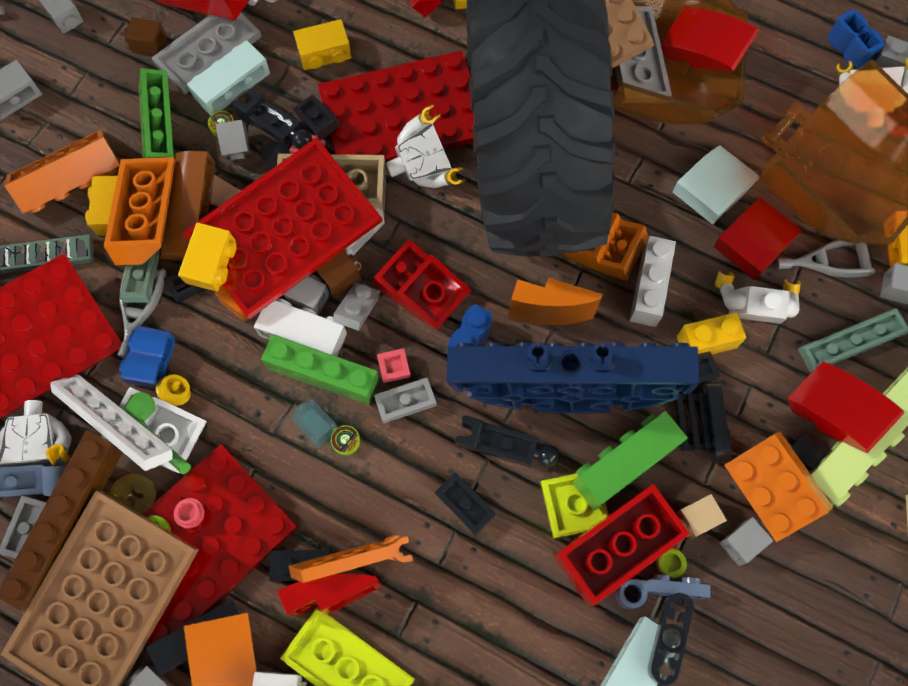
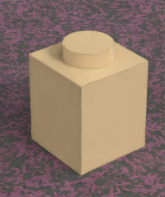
[675,494,727,540]

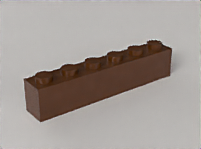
[0,430,123,610]

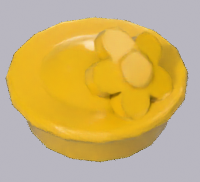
[156,374,191,406]

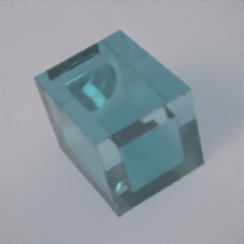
[291,399,337,449]

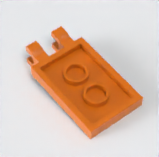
[289,535,413,583]

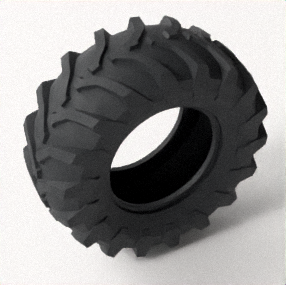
[466,0,615,257]

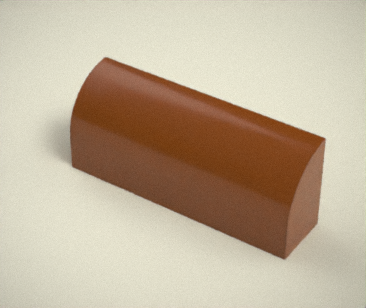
[160,151,216,261]

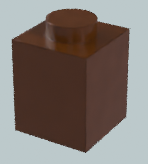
[124,17,167,56]
[316,251,361,298]

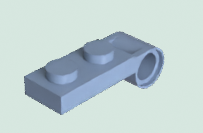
[0,462,69,497]
[615,575,710,609]

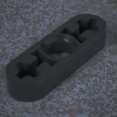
[701,382,731,463]
[648,593,694,685]

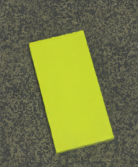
[280,607,415,686]

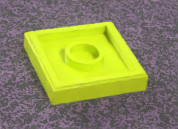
[540,474,608,539]

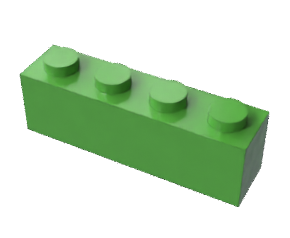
[138,68,174,158]
[261,334,380,406]
[572,411,688,511]

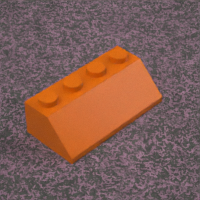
[4,129,120,214]
[104,157,175,265]

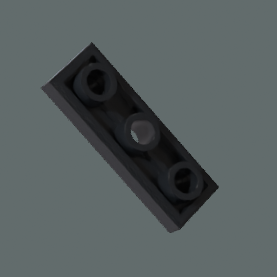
[146,599,239,676]

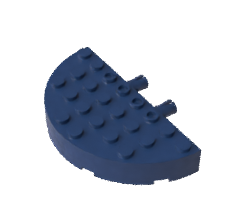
[446,342,699,414]

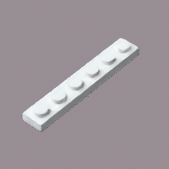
[50,374,173,471]

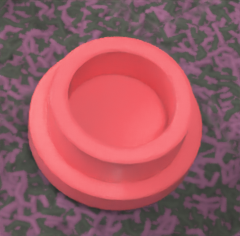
[174,498,205,529]

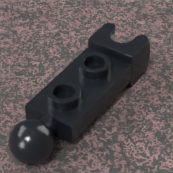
[234,89,312,150]
[455,416,560,468]

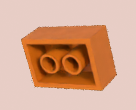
[724,431,833,542]

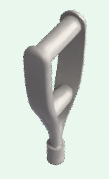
[775,236,876,277]
[117,267,167,359]

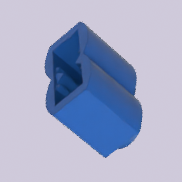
[828,9,885,70]
[448,304,492,346]
[119,326,175,389]

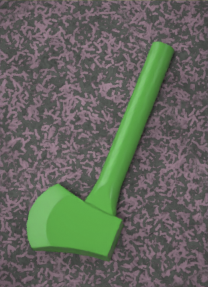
[124,392,191,474]

